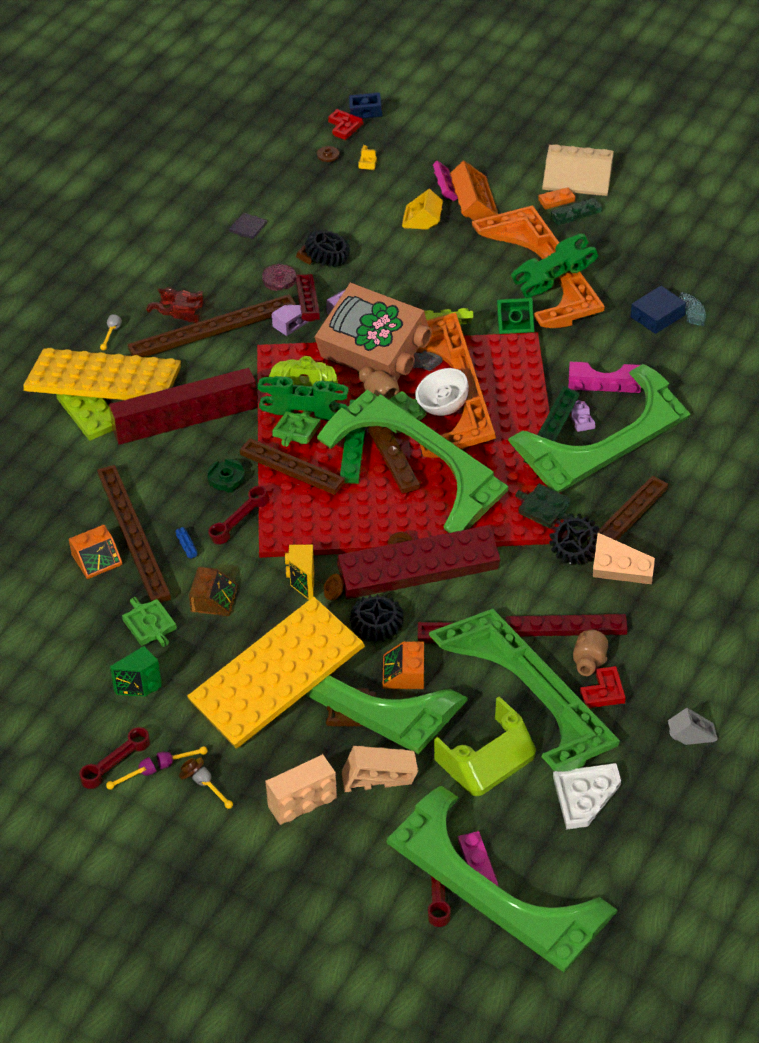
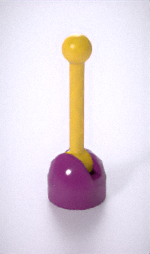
[156,746,208,769]
[106,757,156,790]

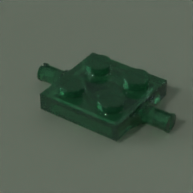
[515,483,575,529]

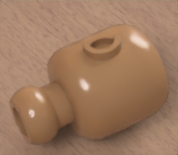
[359,367,399,400]
[573,630,608,676]

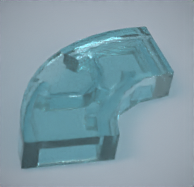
[679,292,706,326]
[413,351,442,371]

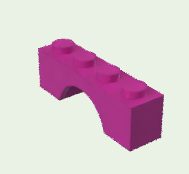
[568,362,641,393]

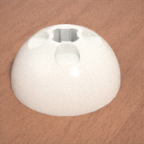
[416,368,469,416]

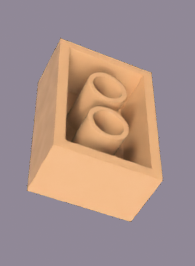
[266,754,337,825]

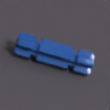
[176,527,197,559]

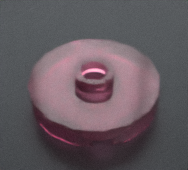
[262,264,296,291]

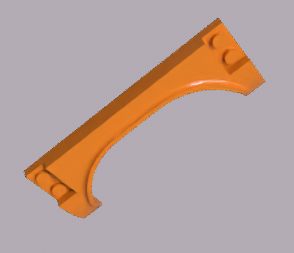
[472,205,604,328]
[416,312,496,458]

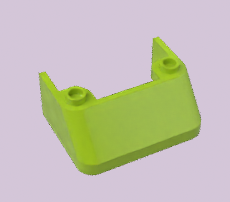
[434,697,536,796]

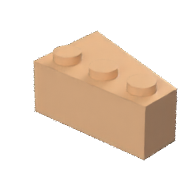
[593,533,655,584]
[342,746,418,792]

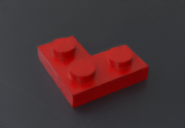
[328,109,363,140]
[580,666,626,708]

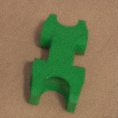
[511,234,598,298]
[258,376,349,420]

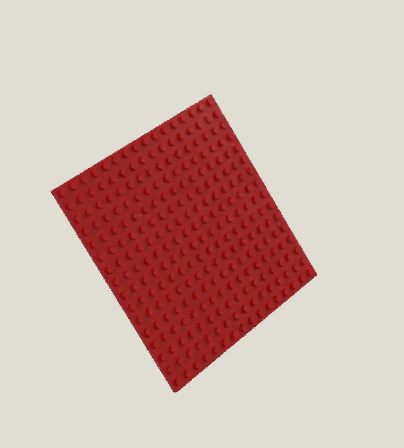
[257,332,568,558]

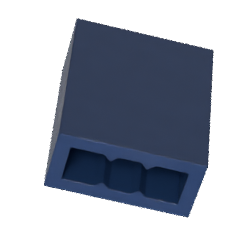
[631,286,686,334]

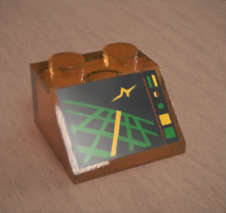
[189,567,238,616]

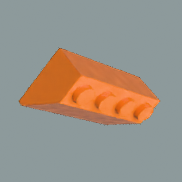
[450,160,498,221]

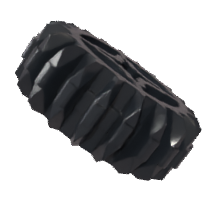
[305,229,350,268]
[549,513,601,565]
[350,593,404,642]

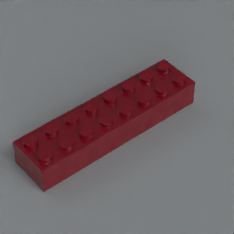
[109,368,258,445]
[337,525,500,600]

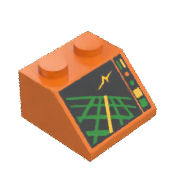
[69,525,123,579]
[383,642,424,689]

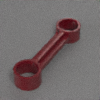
[208,486,270,545]
[79,727,150,789]
[428,876,450,927]

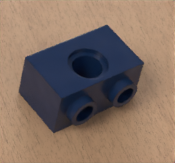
[349,92,383,118]

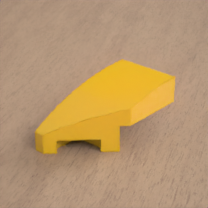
[359,145,377,170]

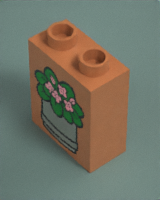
[315,283,432,381]

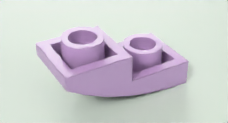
[569,401,595,432]

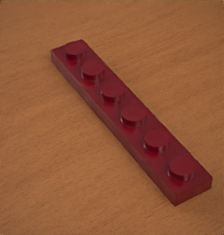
[296,274,320,322]
[505,614,627,637]

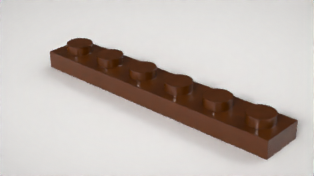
[367,426,420,494]
[240,439,345,495]
[587,475,668,545]

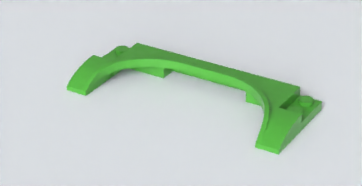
[508,364,691,495]
[317,389,508,533]
[429,609,620,772]
[305,676,467,754]
[387,786,618,973]

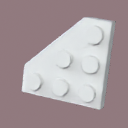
[553,763,621,829]

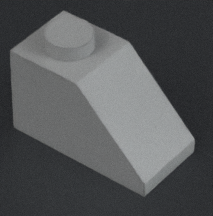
[668,708,718,745]

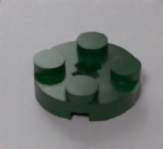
[207,459,245,493]

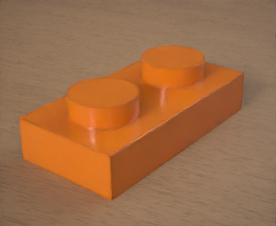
[538,187,575,210]

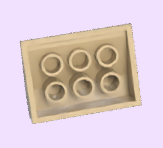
[542,145,613,196]

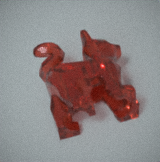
[146,287,203,323]

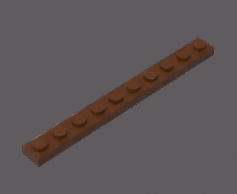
[127,294,296,357]
[97,465,171,603]

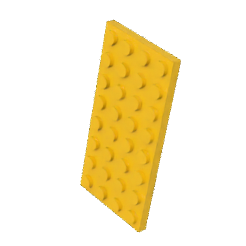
[23,348,181,400]
[187,597,365,749]

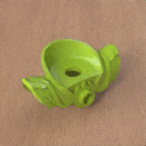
[269,356,338,387]

